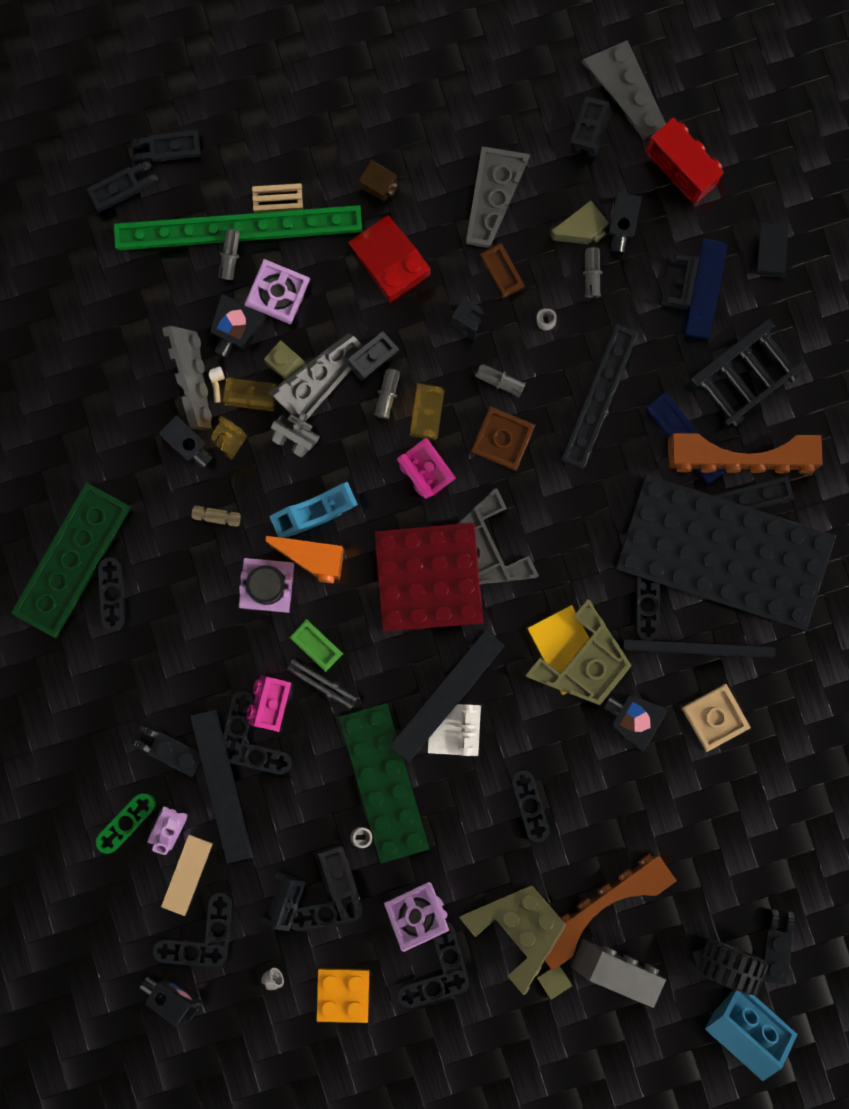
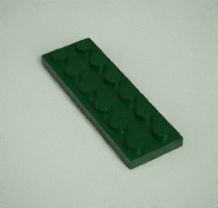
[11,482,131,638]
[339,703,429,863]

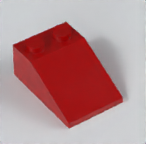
[348,215,430,303]

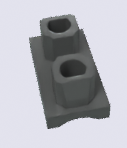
[271,413,320,457]

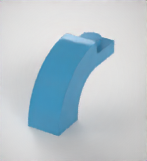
[269,482,358,538]

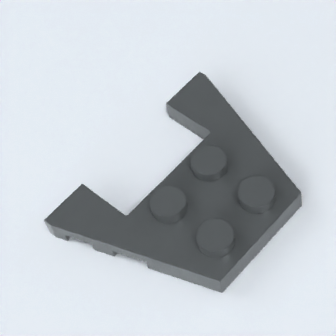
[458,488,539,585]

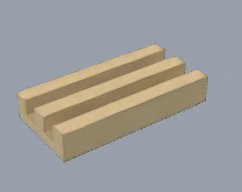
[252,184,303,213]

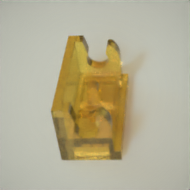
[223,377,278,411]
[410,383,445,440]
[212,416,247,460]

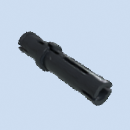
[286,658,358,710]

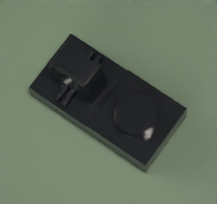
[346,331,399,381]

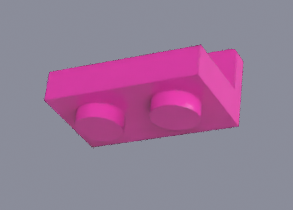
[397,438,456,499]
[247,675,291,732]

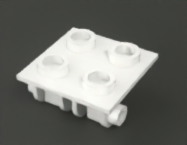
[428,704,481,756]

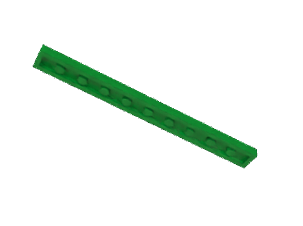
[114,205,362,251]

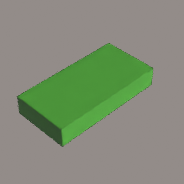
[289,619,343,672]

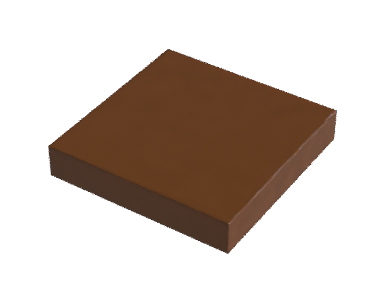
[470,406,535,471]

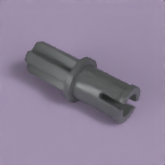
[218,229,240,280]
[583,247,603,298]
[476,364,526,397]
[374,369,400,419]

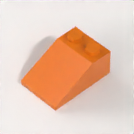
[266,536,344,583]

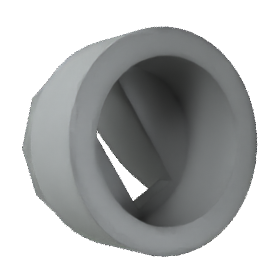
[537,309,557,331]
[350,827,372,848]
[261,968,284,990]

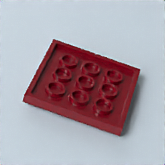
[375,523,484,632]

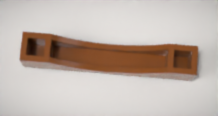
[668,433,823,474]
[545,853,677,971]

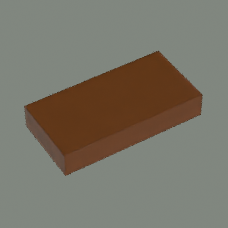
[479,243,525,299]

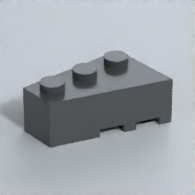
[570,939,666,1008]

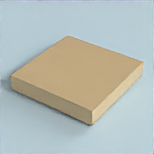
[681,684,751,752]

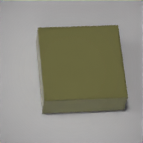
[537,966,572,1000]

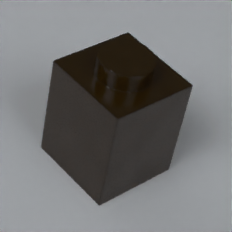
[359,160,398,202]

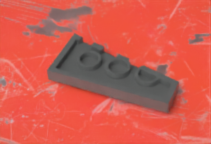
[582,40,666,140]
[466,147,530,248]
[162,326,212,430]
[269,333,363,420]

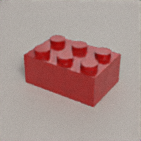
[645,117,724,205]

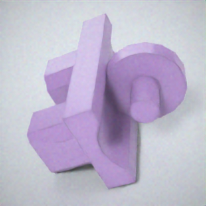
[147,806,187,855]

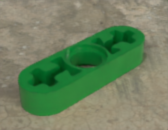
[96,793,156,854]

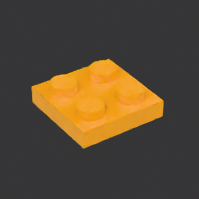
[317,968,369,1023]

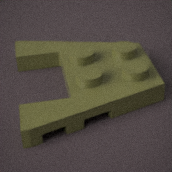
[525,599,631,705]
[460,886,566,995]

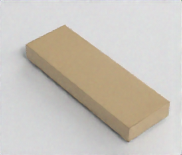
[161,834,213,916]

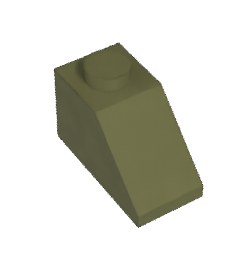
[550,201,609,245]
[264,340,306,380]

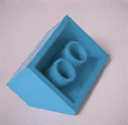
[705,989,798,1081]

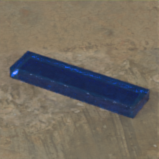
[685,239,728,340]
[646,392,726,485]

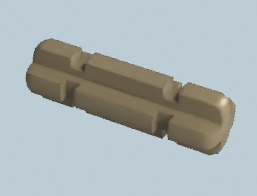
[191,506,241,527]

